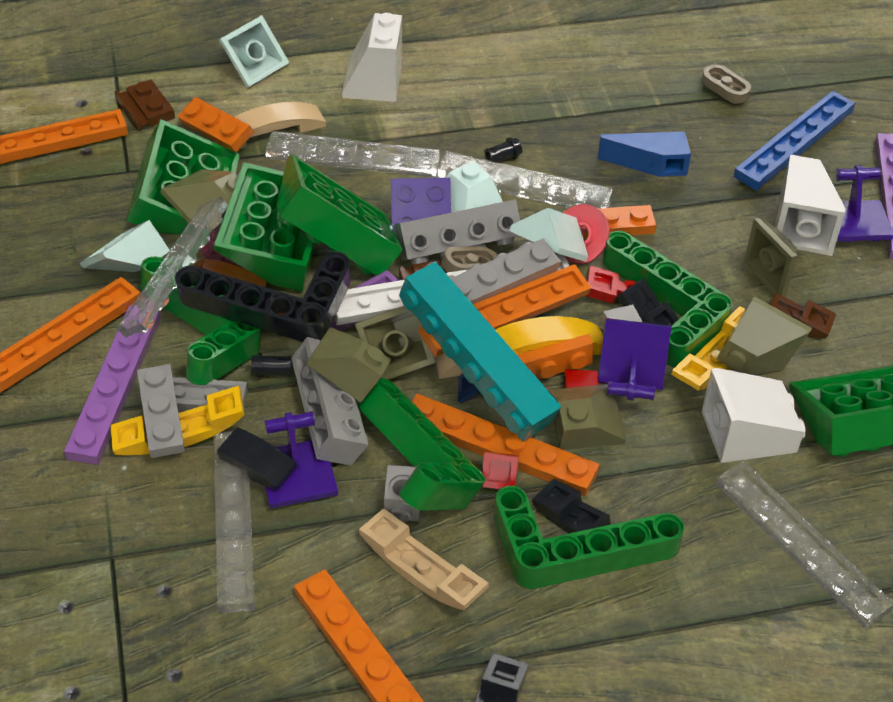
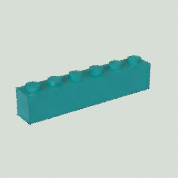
[399,261,562,442]

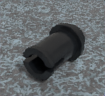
[484,137,523,166]
[251,352,291,378]

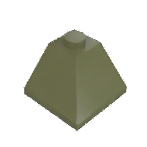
[160,169,238,235]
[744,217,797,297]
[716,296,812,375]
[355,306,437,380]
[306,327,391,403]
[548,384,626,450]

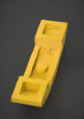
[671,306,745,391]
[495,316,604,355]
[111,385,245,455]

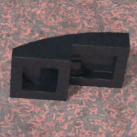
[616,278,679,326]
[216,427,297,491]
[532,479,611,534]
[475,653,529,702]

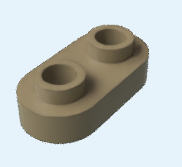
[702,64,751,104]
[441,246,497,273]

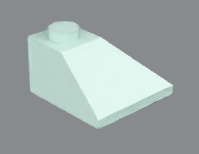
[219,15,290,88]
[446,160,503,213]
[80,220,170,272]

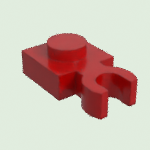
[586,265,636,304]

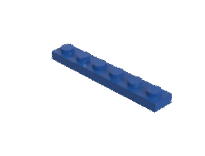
[733,91,855,191]

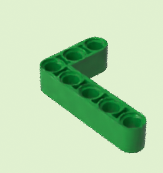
[603,231,732,367]
[140,256,262,385]
[358,377,486,511]
[494,486,685,589]

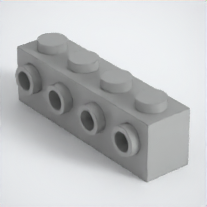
[394,199,520,265]
[449,238,561,304]
[291,337,368,466]

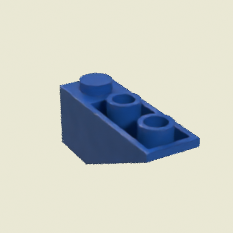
[598,131,691,177]

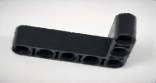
[175,251,351,342]

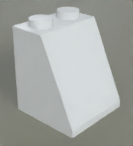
[342,13,402,102]
[775,155,845,256]
[701,368,805,463]

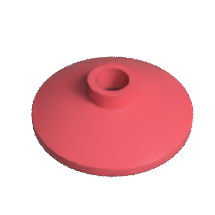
[564,204,609,264]

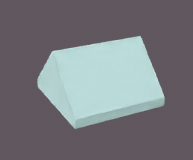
[509,208,589,262]

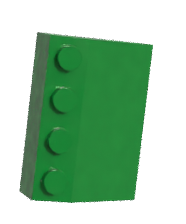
[126,119,240,237]
[277,153,403,276]
[214,162,317,292]
[789,365,893,457]

